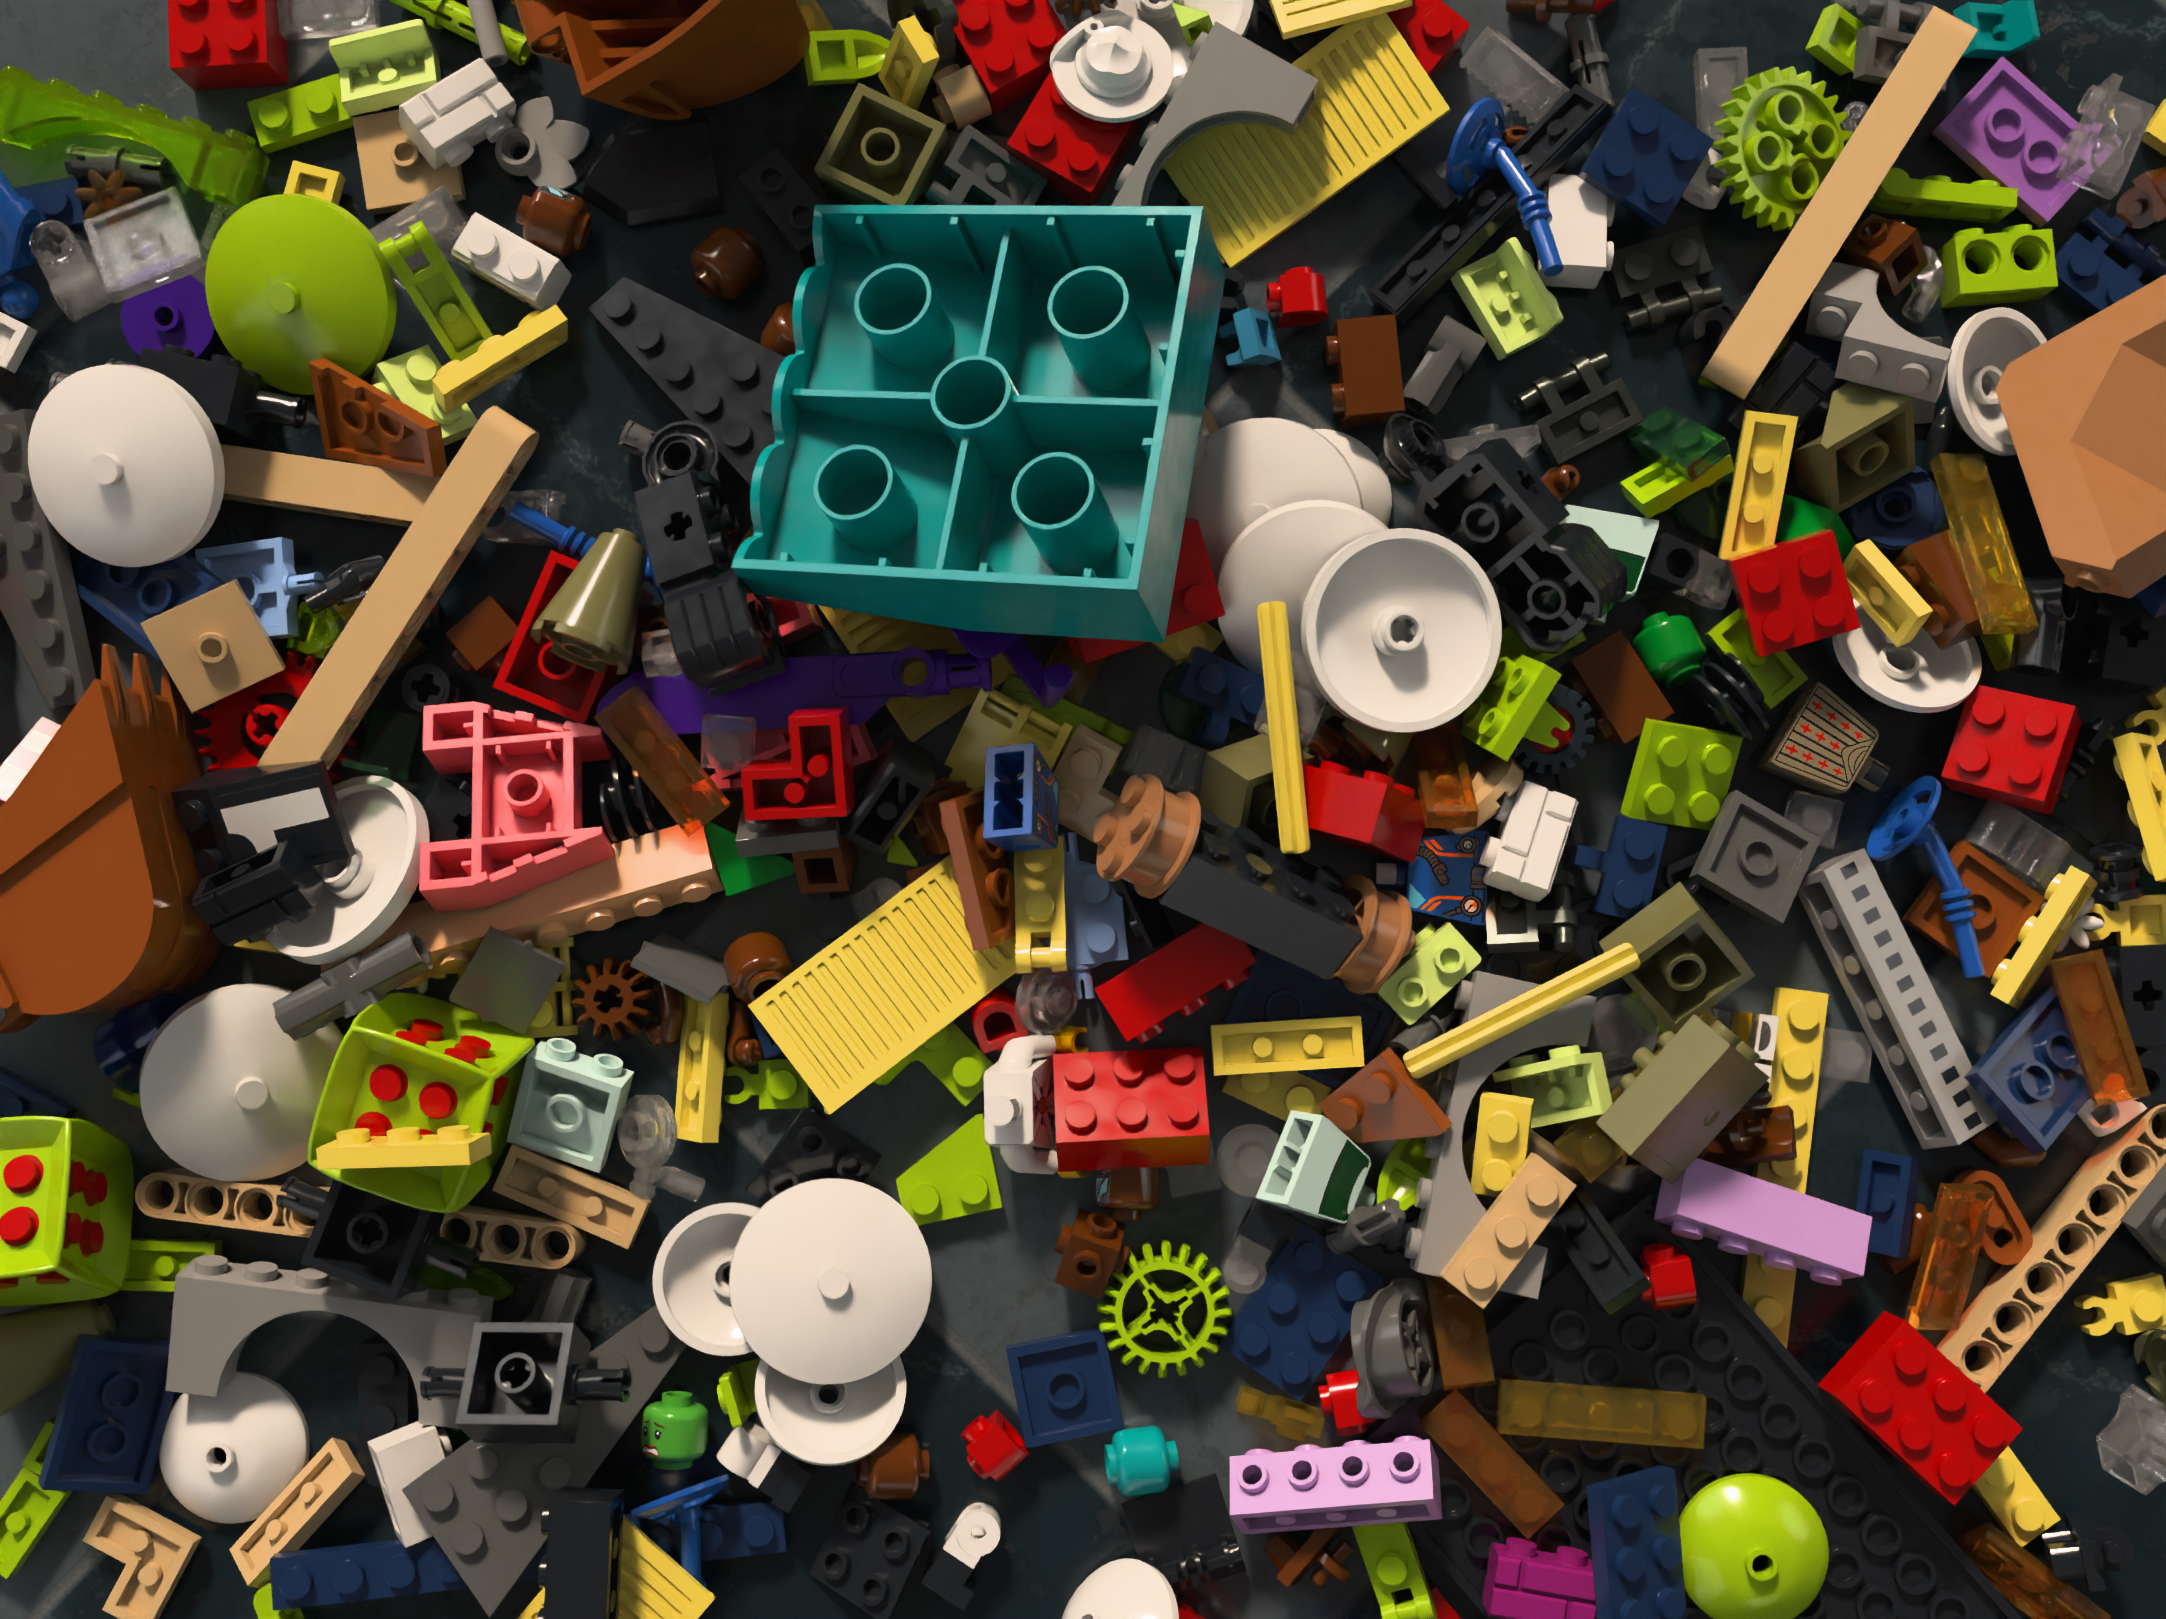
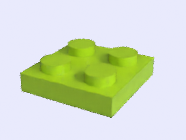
[1620,718,1743,831]

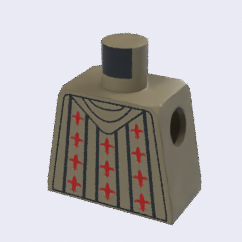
[1757,682,1890,795]

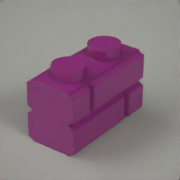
[1482,1537,1596,1619]

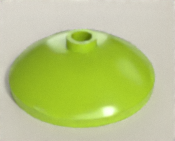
[1679,1473,1829,1619]

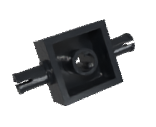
[105,344,307,448]
[276,1176,481,1301]
[420,1322,631,1444]

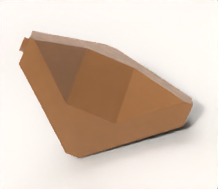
[1995,274,2166,599]

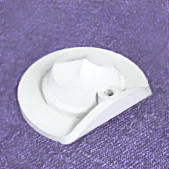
[1050,10,1174,123]

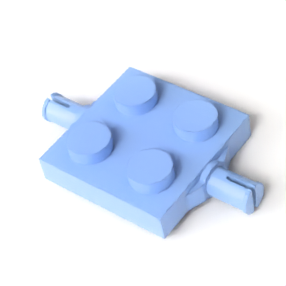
[195,537,325,640]
[1033,832,1130,1000]

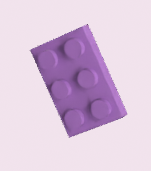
[1931,56,2111,228]

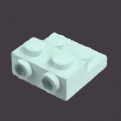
[506,1038,634,1173]

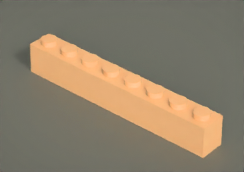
[321,818,724,988]

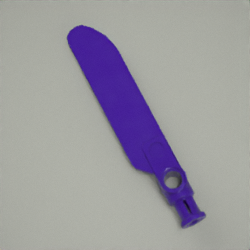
[596,647,993,738]

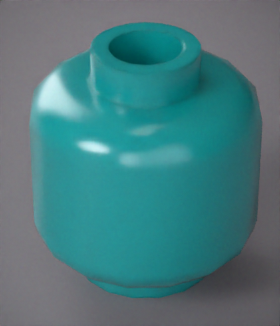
[1104,1425,1179,1497]

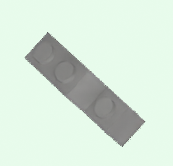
[1805,261,1952,403]

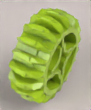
[1097,1240,1232,1378]

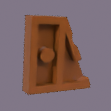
[1317,1047,1452,1144]

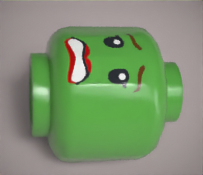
[641,1391,709,1470]

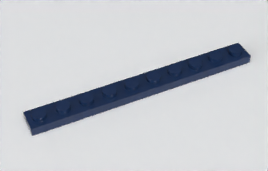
[270,1498,787,1611]

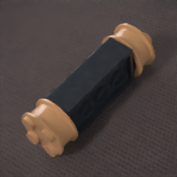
[1093,774,1415,995]

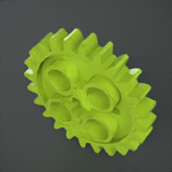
[1712,66,1853,232]

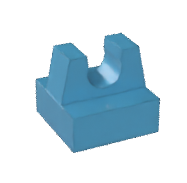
[1219,307,1282,368]

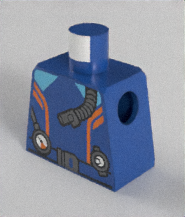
[983,743,1059,852]
[1373,831,1489,926]

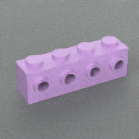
[1654,1158,1873,1285]
[1230,1436,1442,1535]

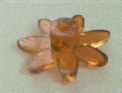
[74,169,142,230]

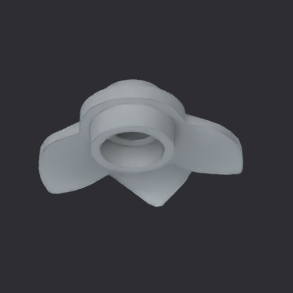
[495,96,591,190]

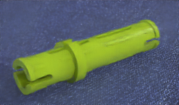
[389,0,532,66]

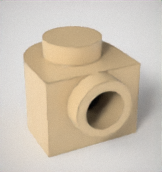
[932,64,992,131]

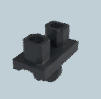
[2040,1511,2134,1592]

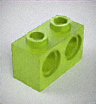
[1936,224,2058,308]

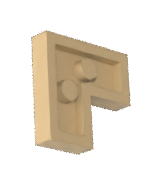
[1053,723,1123,845]
[83,1492,202,1619]

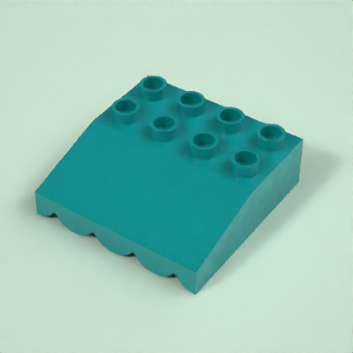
[731,205,1226,643]

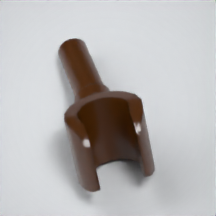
[1307,723,1347,762]

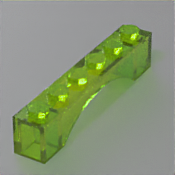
[0,65,271,210]

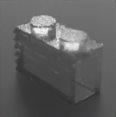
[1460,24,1570,127]
[369,185,469,290]

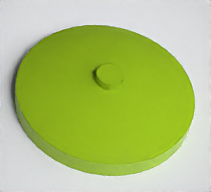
[205,194,397,395]

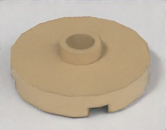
[1436,756,1524,835]

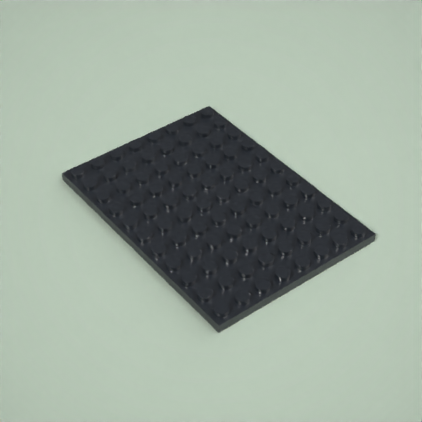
[1357,1191,2022,1619]

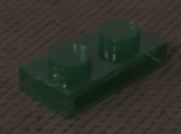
[1627,405,1731,483]

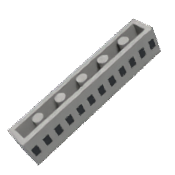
[1797,848,1998,1150]

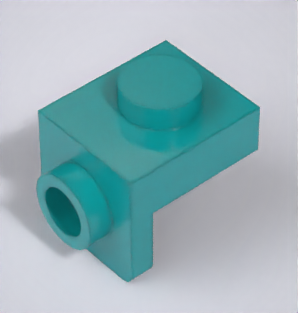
[1953,0,2040,60]

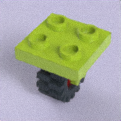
[1459,650,1595,774]

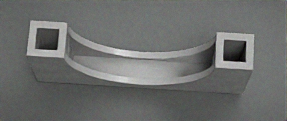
[1111,21,1320,206]
[1404,971,1597,1299]
[166,1255,494,1429]

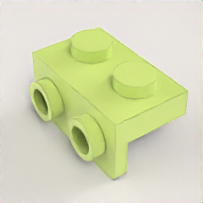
[329,19,441,117]
[1450,237,1564,361]
[371,345,478,446]
[1374,921,1481,1025]
[1492,1045,1613,1129]

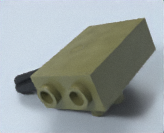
[1596,1014,1772,1184]

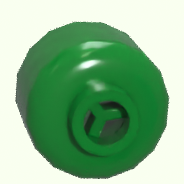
[1632,612,1707,688]

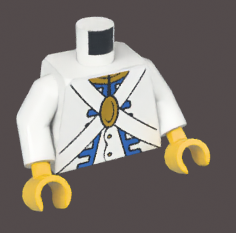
[983,1025,1091,1179]

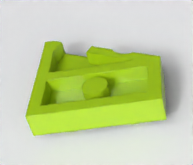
[896,1112,1003,1226]

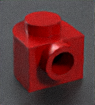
[1266,267,1328,328]
[968,986,1029,1054]
[1639,1243,1697,1310]
[1318,1369,1377,1436]
[960,1409,1030,1481]

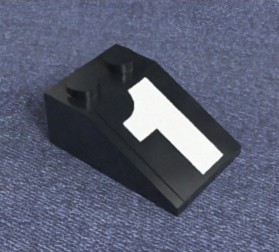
[171,760,356,878]

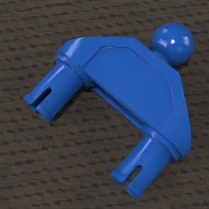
[0,168,41,319]

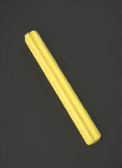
[1257,601,1310,854]
[1403,943,1641,1079]

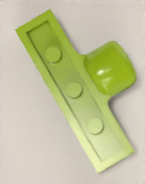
[874,1021,993,1107]

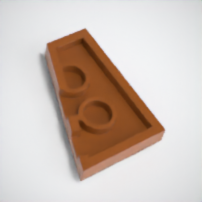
[308,357,447,478]
[939,786,1016,951]

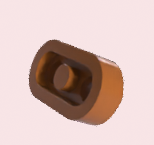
[1950,1169,2033,1265]

